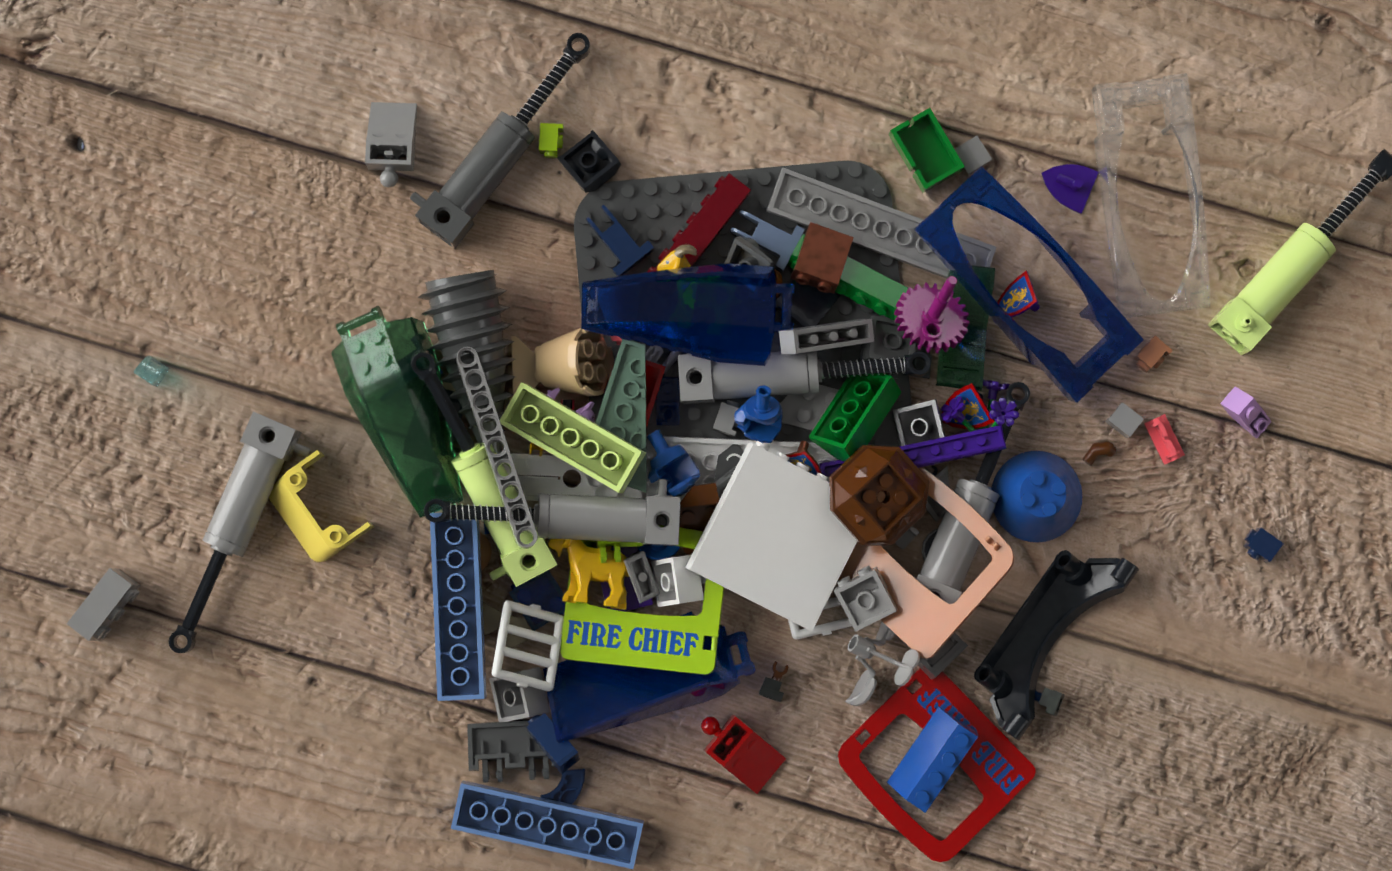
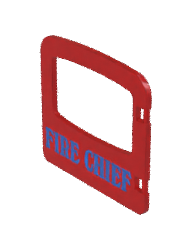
[838,668,1036,862]

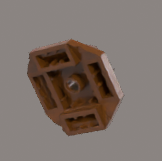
[829,445,930,545]

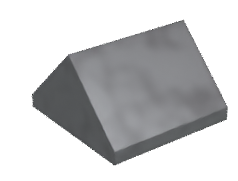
[893,399,946,446]

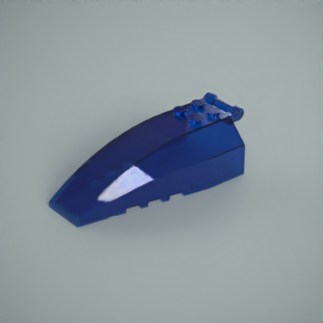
[581,263,795,366]

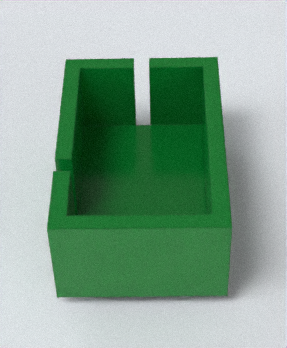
[888,108,965,193]

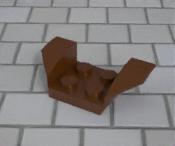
[679,482,720,555]

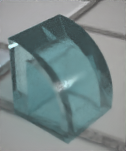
[133,355,170,387]

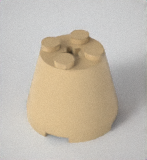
[534,326,614,396]

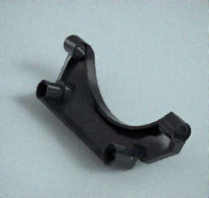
[974,550,1139,741]

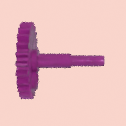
[894,276,969,353]

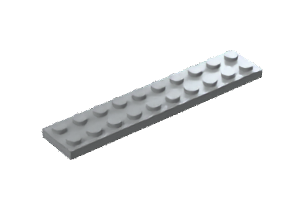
[766,168,997,291]

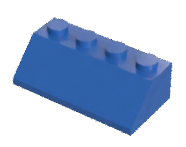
[887,706,978,813]

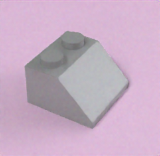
[489,667,549,722]

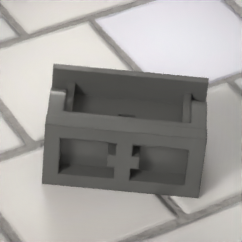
[918,633,968,680]

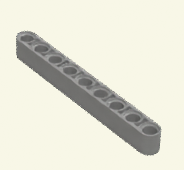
[456,347,537,549]

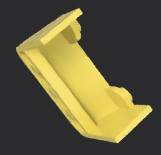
[269,450,374,562]

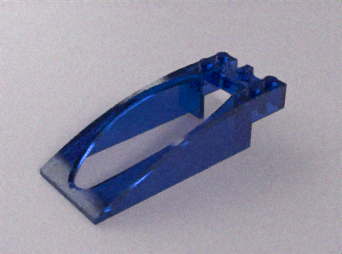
[914,167,1144,403]

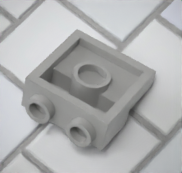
[834,565,898,632]

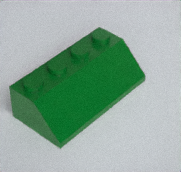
[808,373,901,461]

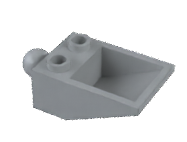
[365,102,417,188]

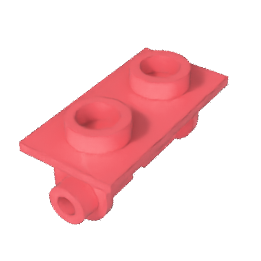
[1144,414,1185,465]

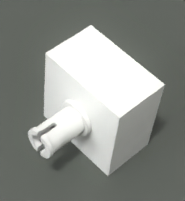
[651,555,706,607]

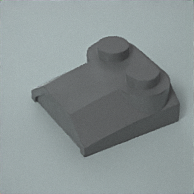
[720,236,774,300]

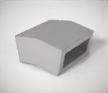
[955,136,992,175]

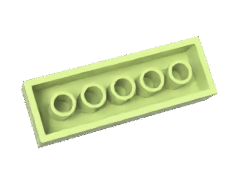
[500,382,646,493]

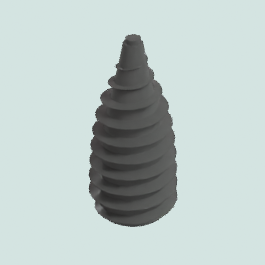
[418,270,515,454]

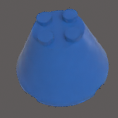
[991,451,1083,542]

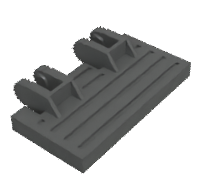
[467,719,561,783]

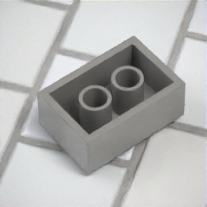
[67,568,141,641]

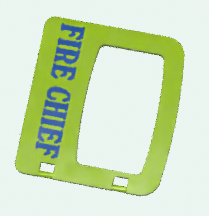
[560,525,724,675]

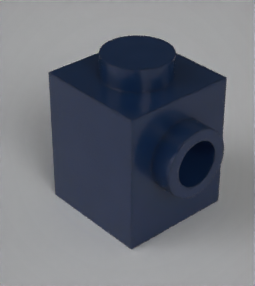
[1243,527,1284,563]

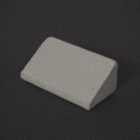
[623,551,660,603]

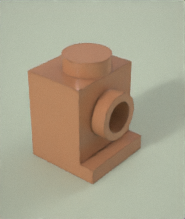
[1134,335,1173,373]

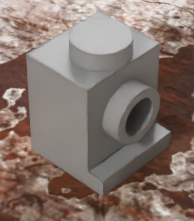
[713,400,740,437]

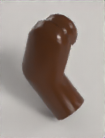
[1082,441,1116,466]

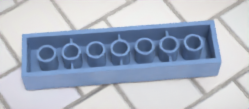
[430,513,487,701]
[451,780,644,869]

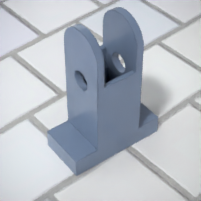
[730,210,805,272]

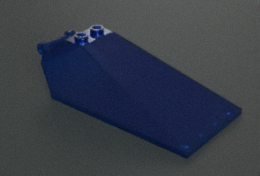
[543,611,756,743]

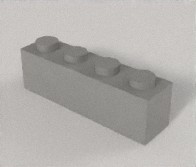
[779,319,874,354]

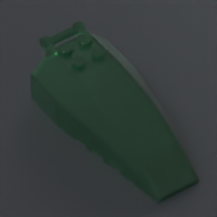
[331,306,463,518]

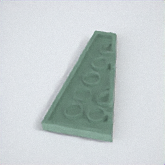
[581,338,647,493]

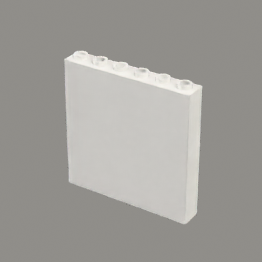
[685,441,857,631]

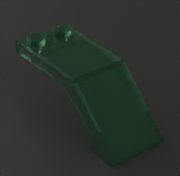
[936,263,995,391]

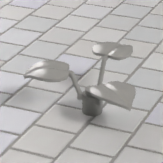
[845,622,920,706]

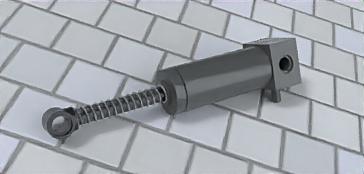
[410,33,590,249]

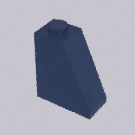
[526,713,580,774]

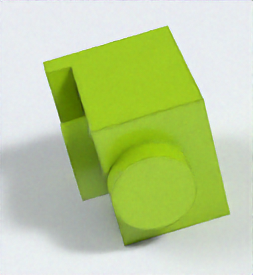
[539,123,564,158]

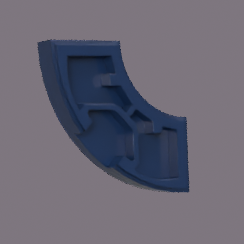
[540,769,586,804]

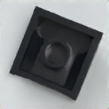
[557,130,621,193]

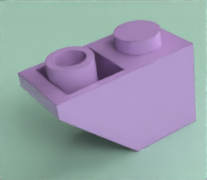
[1220,387,1272,439]

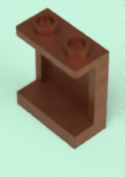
[791,222,854,293]

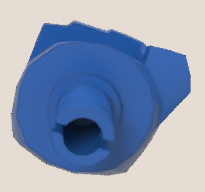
[734,385,783,443]
[647,429,700,497]

